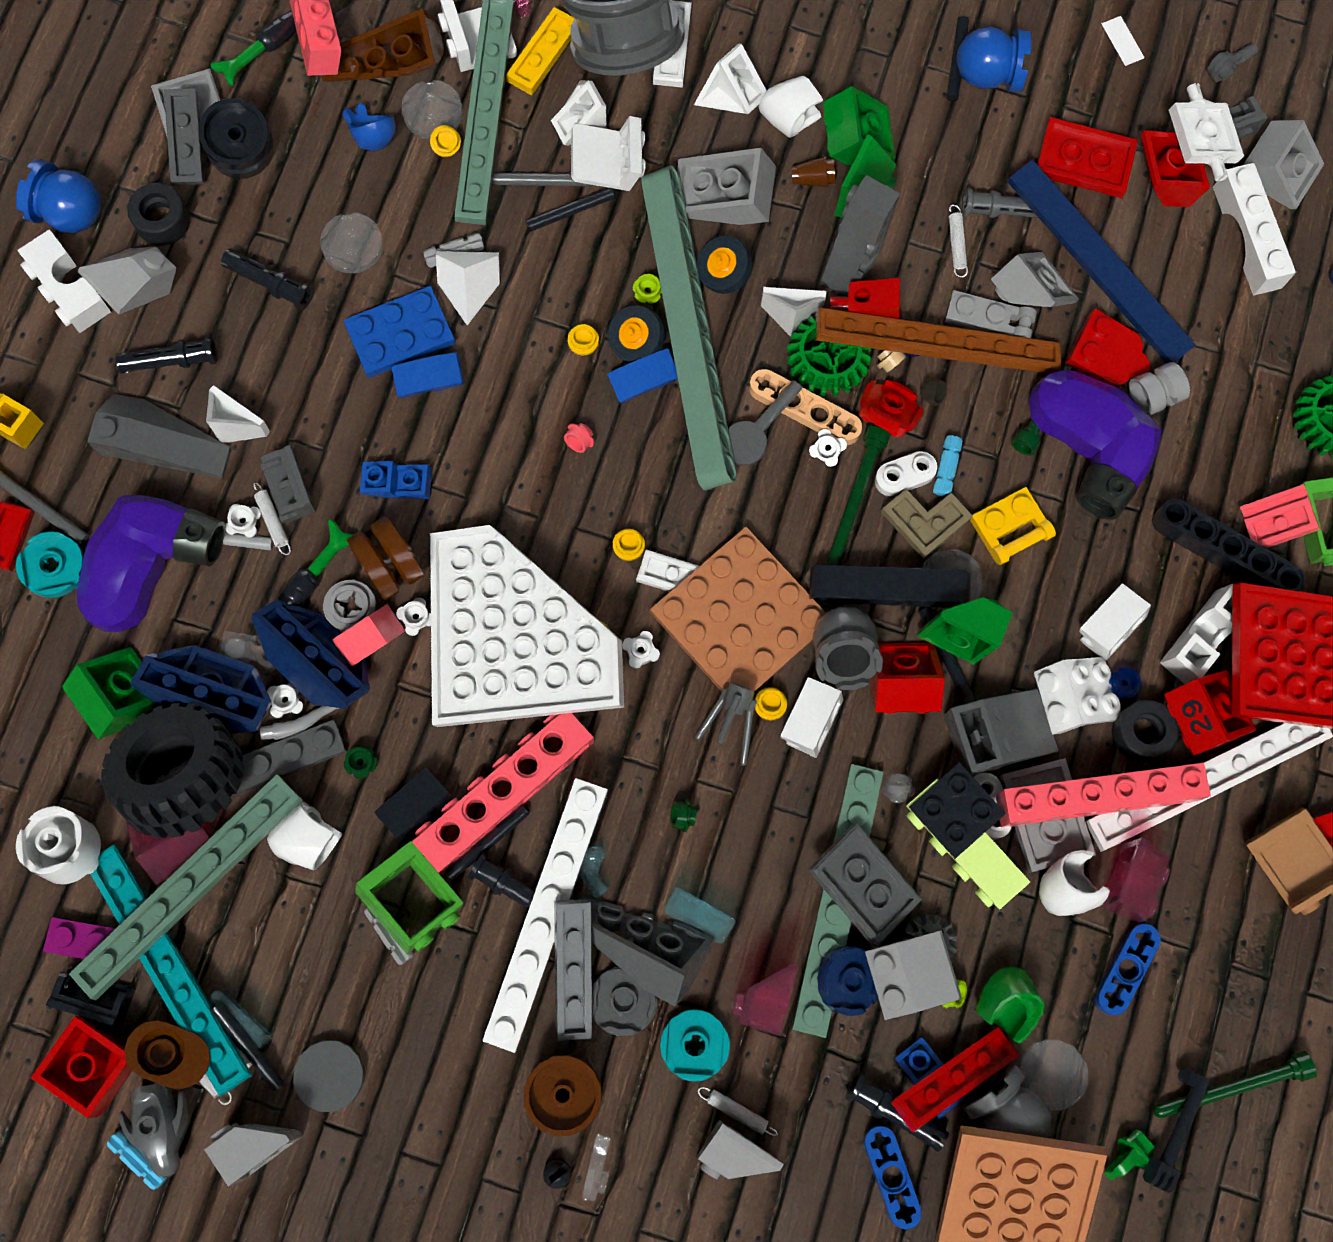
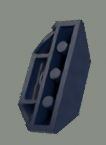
[251,599,370,709]
[130,645,272,734]

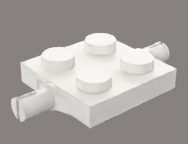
[1169,83,1244,181]

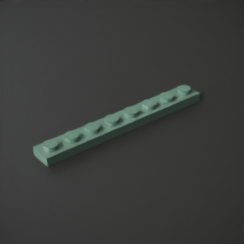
[454,0,515,225]
[791,764,884,1038]
[69,774,303,1000]

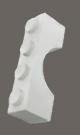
[1213,163,1296,296]

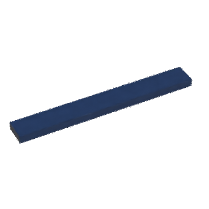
[1007,160,1195,363]

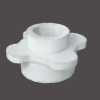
[809,429,847,466]
[225,504,261,538]
[396,597,431,636]
[622,631,660,669]
[267,682,303,718]

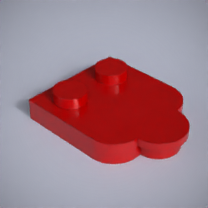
[1065,309,1150,388]

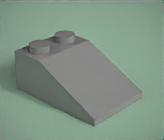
[677,148,776,225]

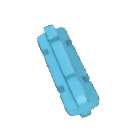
[933,435,963,497]
[106,1130,167,1190]

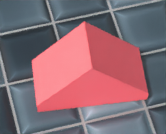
[332,604,405,667]

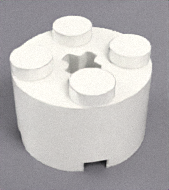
[16,806,101,884]

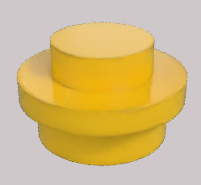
[430,125,461,157]
[568,324,599,356]
[613,529,645,561]
[755,687,787,721]

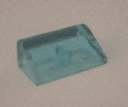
[664,887,736,944]
[209,990,273,1051]

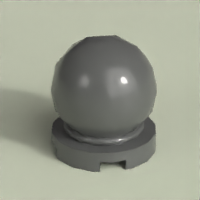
[813,606,883,690]
[961,1064,1052,1138]

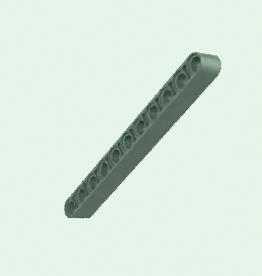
[641,165,737,491]

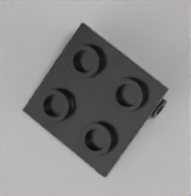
[909,762,1006,859]

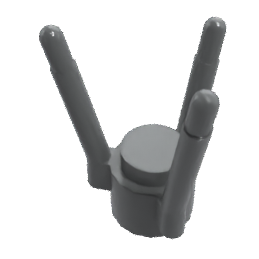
[695,682,757,766]

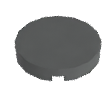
[592,967,658,1036]
[293,1041,365,1112]

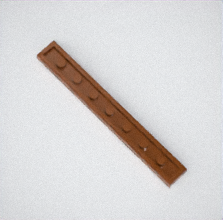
[816,307,1061,374]

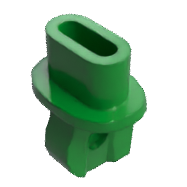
[1103,1129,1156,1181]

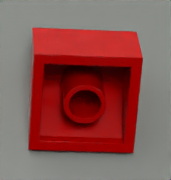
[1141,131,1210,207]
[870,643,945,714]

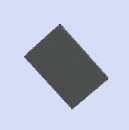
[808,823,922,946]

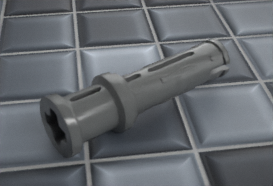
[961,188,1037,219]

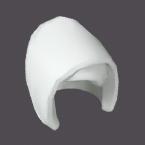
[758,76,823,138]
[267,801,342,871]
[1039,850,1110,916]

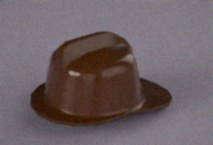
[124,1020,210,1089]

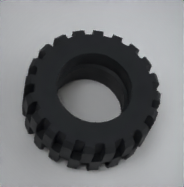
[101,703,244,838]

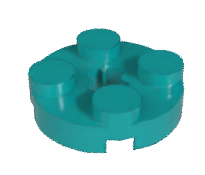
[16,532,84,598]
[660,1010,730,1081]

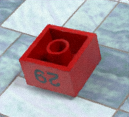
[1164,670,1256,756]
[31,1016,132,1118]

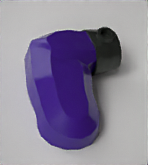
[1029,370,1162,520]
[77,495,226,632]

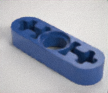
[1094,924,1161,1015]
[863,1125,921,1229]

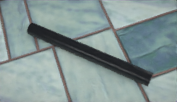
[918,607,977,705]

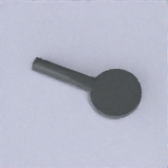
[728,380,803,466]

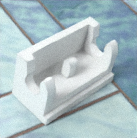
[1079,583,1151,661]
[780,677,843,758]

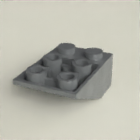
[944,689,1058,776]

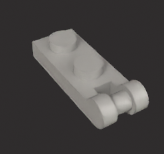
[944,290,1037,338]

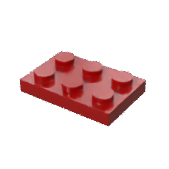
[1037,117,1138,199]

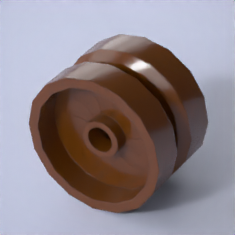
[346,516,424,601]
[524,1055,602,1136]

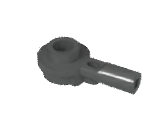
[1208,44,1258,82]

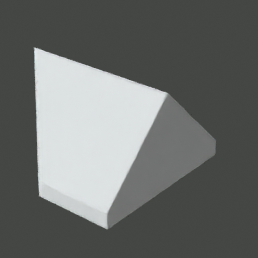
[694,44,767,114]
[551,80,606,145]
[436,251,500,325]
[761,287,826,336]
[206,385,270,443]

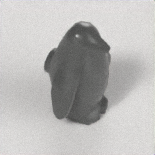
[119,1083,189,1178]

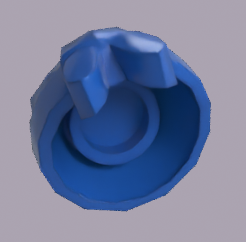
[342,103,396,151]

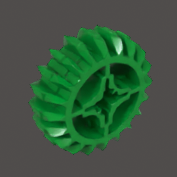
[787,316,872,398]
[1292,375,1333,460]

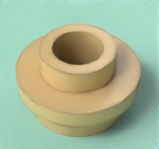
[876,350,906,373]

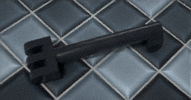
[1143,1069,1210,1193]

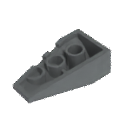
[87,394,231,479]
[578,896,715,1007]

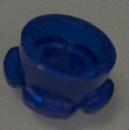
[1109,667,1141,699]

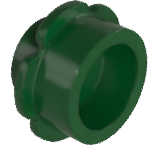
[344,746,377,779]
[670,799,696,832]

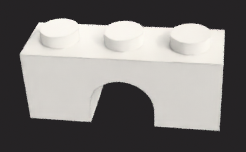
[17,229,111,333]
[1160,584,1234,684]

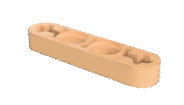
[749,369,862,445]

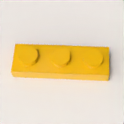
[506,7,575,96]

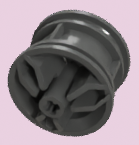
[563,0,685,76]

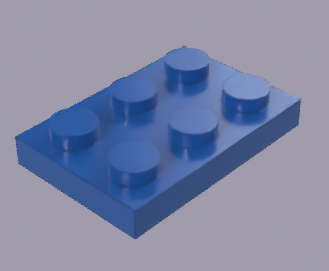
[343,286,455,379]

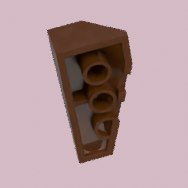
[321,8,445,82]

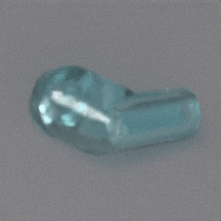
[579,845,609,899]

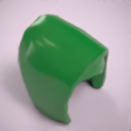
[974,965,1045,1043]

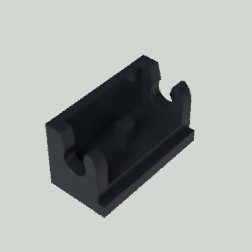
[374,768,453,846]
[46,969,136,1026]

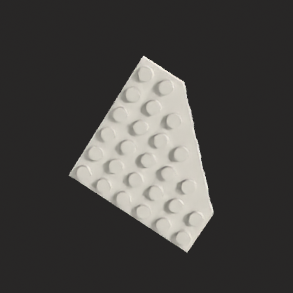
[430,525,624,727]

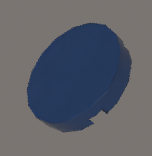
[817,946,878,1016]

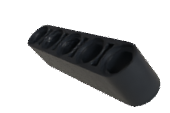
[1152,499,1306,591]
[809,565,971,608]

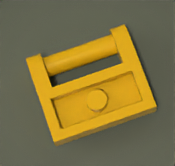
[970,487,1056,565]

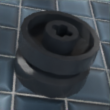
[199,98,273,179]

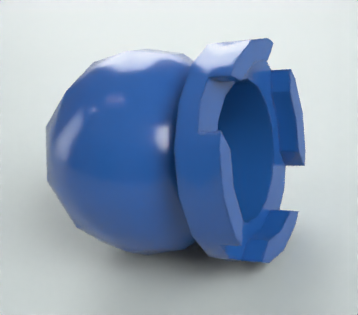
[956,26,1031,92]
[16,159,102,233]

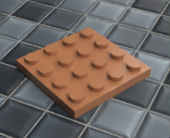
[649,527,826,692]
[935,1125,1107,1242]

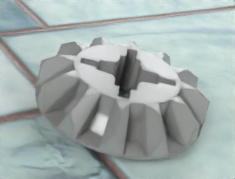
[323,580,376,631]

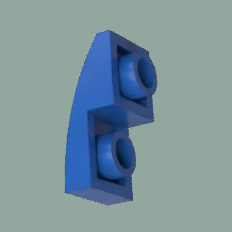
[607,348,678,403]
[391,353,465,399]
[360,461,432,499]
[895,1037,966,1119]

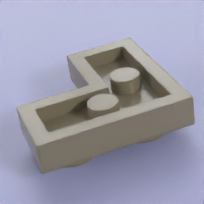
[881,489,973,559]

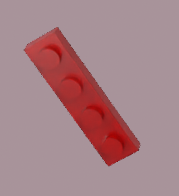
[891,1027,1020,1133]

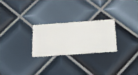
[1101,16,1144,66]

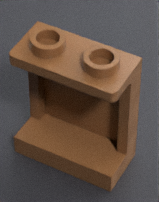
[1244,807,1333,915]

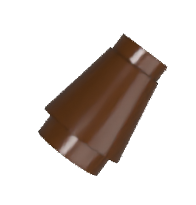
[792,156,836,187]

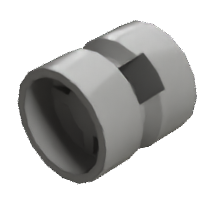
[1128,362,1190,416]

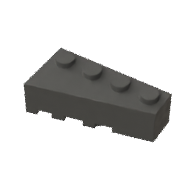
[820,175,900,297]

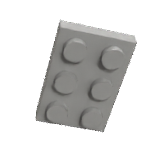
[999,758,1096,873]

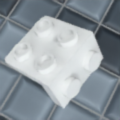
[438,0,517,72]
[571,116,645,191]
[1034,657,1121,735]

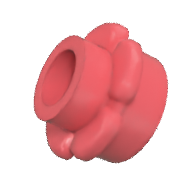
[564,423,594,453]

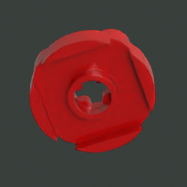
[859,380,924,437]

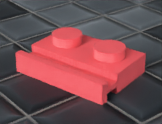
[1240,484,1321,548]

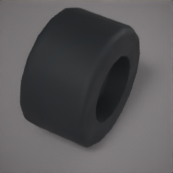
[127,182,190,246]
[1112,700,1179,763]

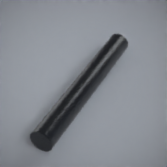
[946,16,969,102]
[526,188,615,232]
[445,805,530,881]
[209,1001,284,1091]

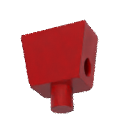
[830,278,900,319]

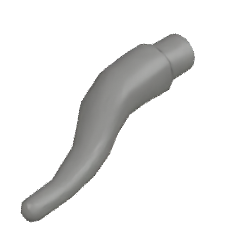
[260,706,340,740]

